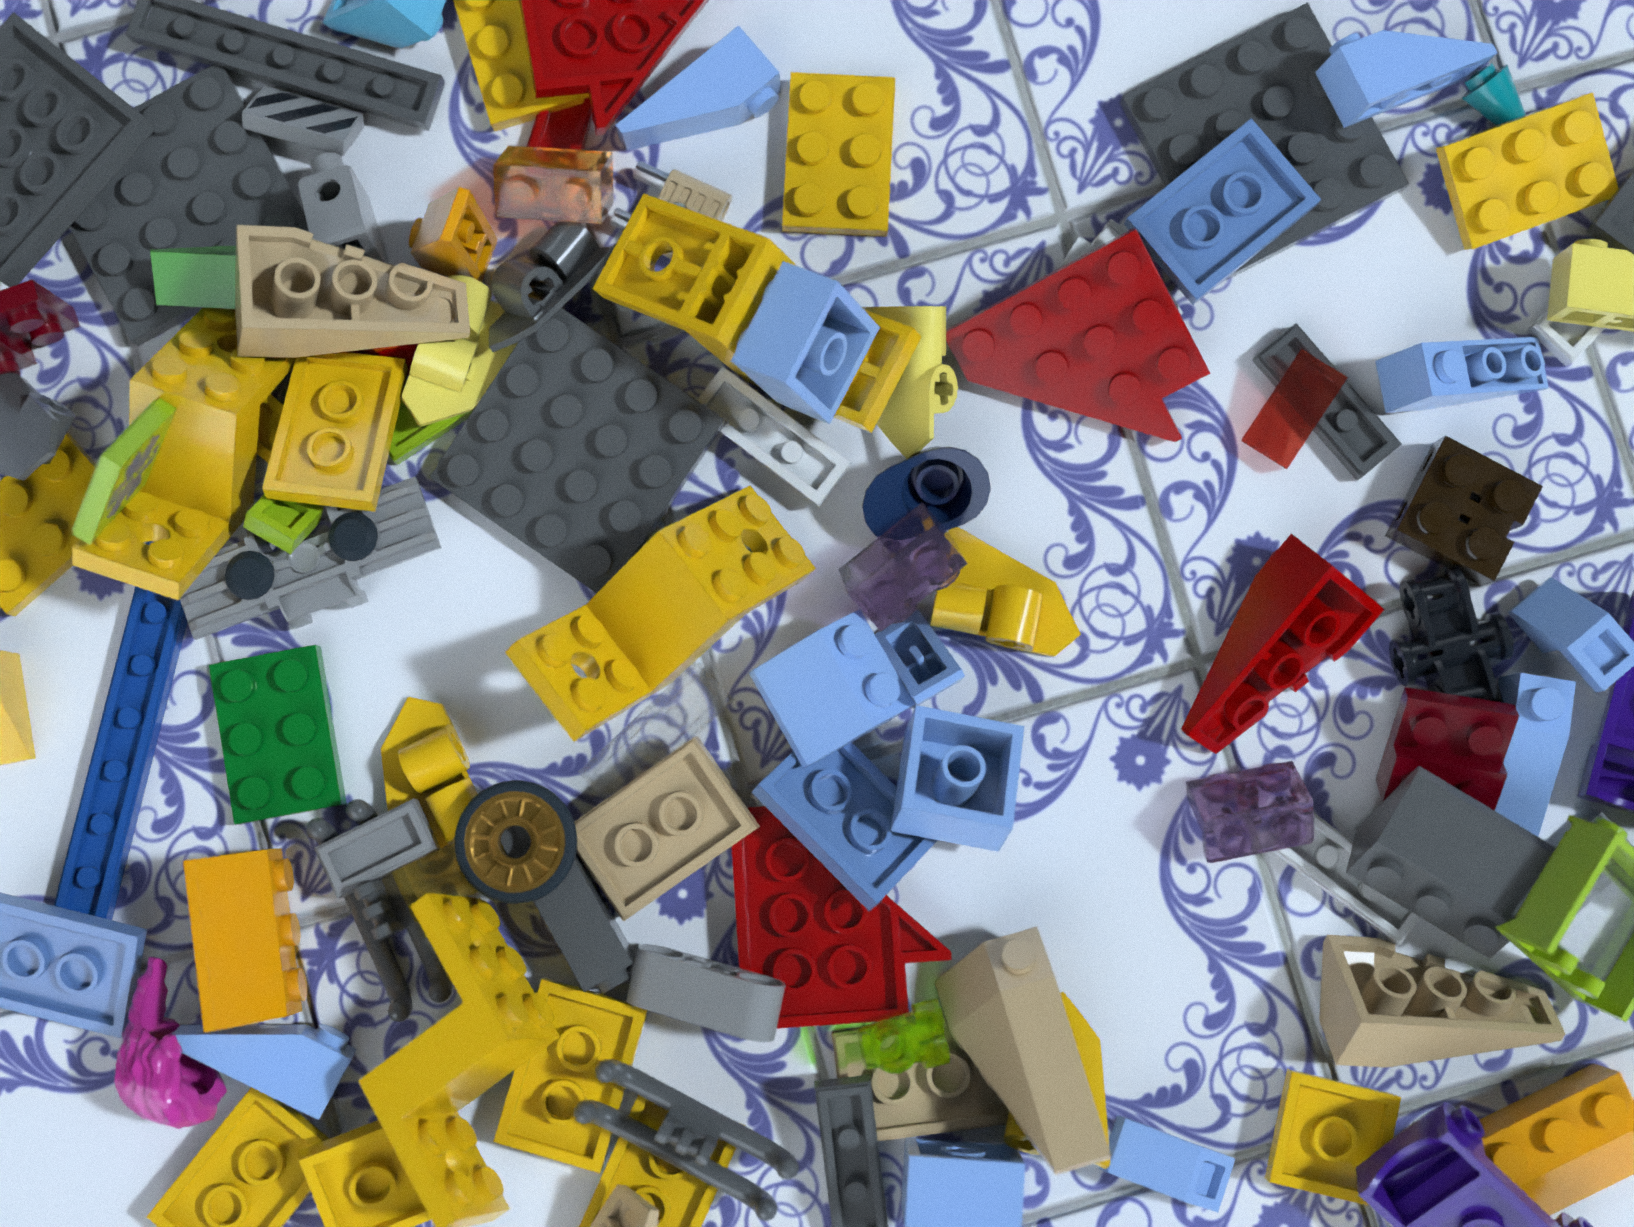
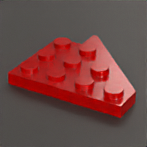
[519,0,709,136]
[946,227,1211,442]
[731,806,952,1029]

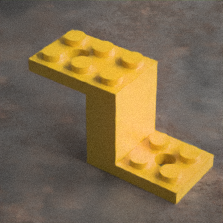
[592,193,922,433]
[72,307,296,600]
[505,486,816,742]
[358,893,560,1227]

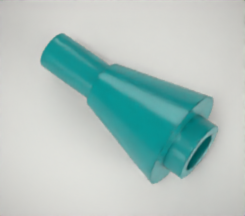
[1461,63,1526,126]

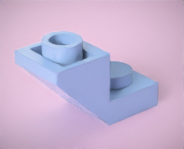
[1507,577,1634,693]
[1099,1115,1235,1212]

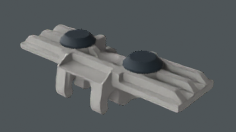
[180,477,442,640]

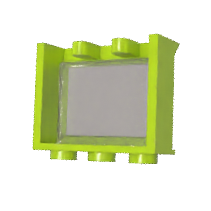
[1495,815,1634,1023]

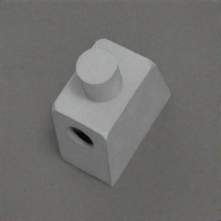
[298,153,389,264]

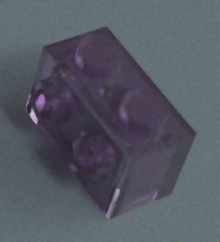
[838,502,968,632]

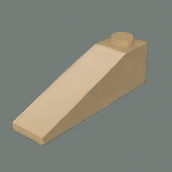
[235,225,470,358]
[934,927,1111,1175]
[1319,935,1566,1068]

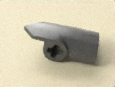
[489,215,616,352]
[0,373,76,481]

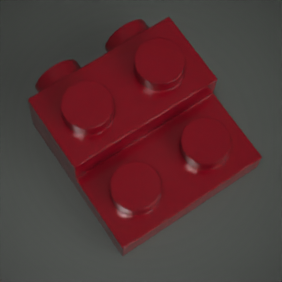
[0,279,80,375]
[1376,687,1519,811]

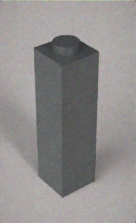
[500,825,635,994]

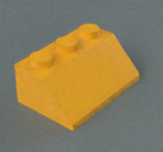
[183,848,307,1033]
[1479,1063,1634,1216]

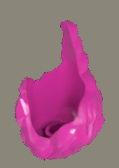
[114,957,227,1129]

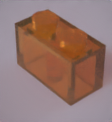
[493,146,614,224]

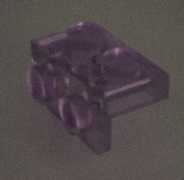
[1186,761,1314,863]

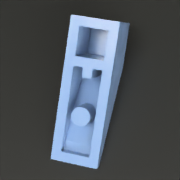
[615,25,781,151]
[1315,30,1498,128]
[1495,673,1576,837]
[172,1024,357,1120]

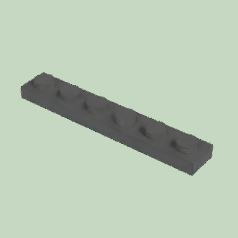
[126,0,445,131]

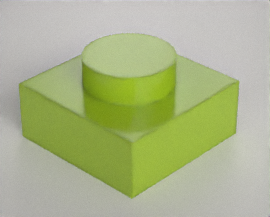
[243,494,324,555]

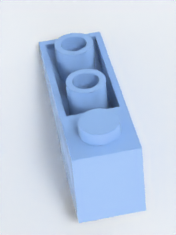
[1375,337,1549,413]

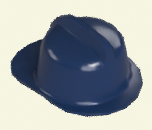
[862,446,991,546]

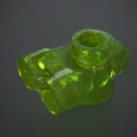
[857,998,950,1074]

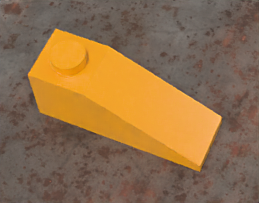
[409,187,498,282]

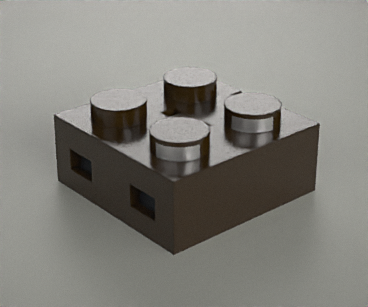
[1385,435,1543,586]

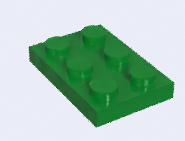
[209,645,347,825]

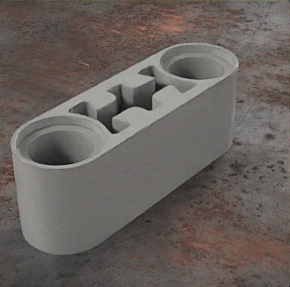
[626,944,786,1042]

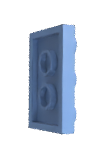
[1124,118,1321,305]
[752,742,938,911]
[0,892,147,1038]

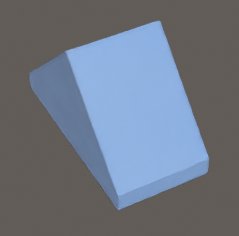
[875,609,965,708]

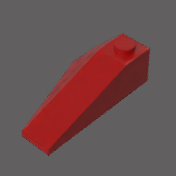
[1181,534,1385,754]

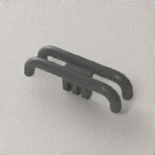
[306,799,453,1022]
[573,1059,799,1221]

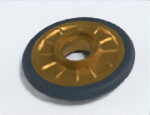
[454,780,577,904]

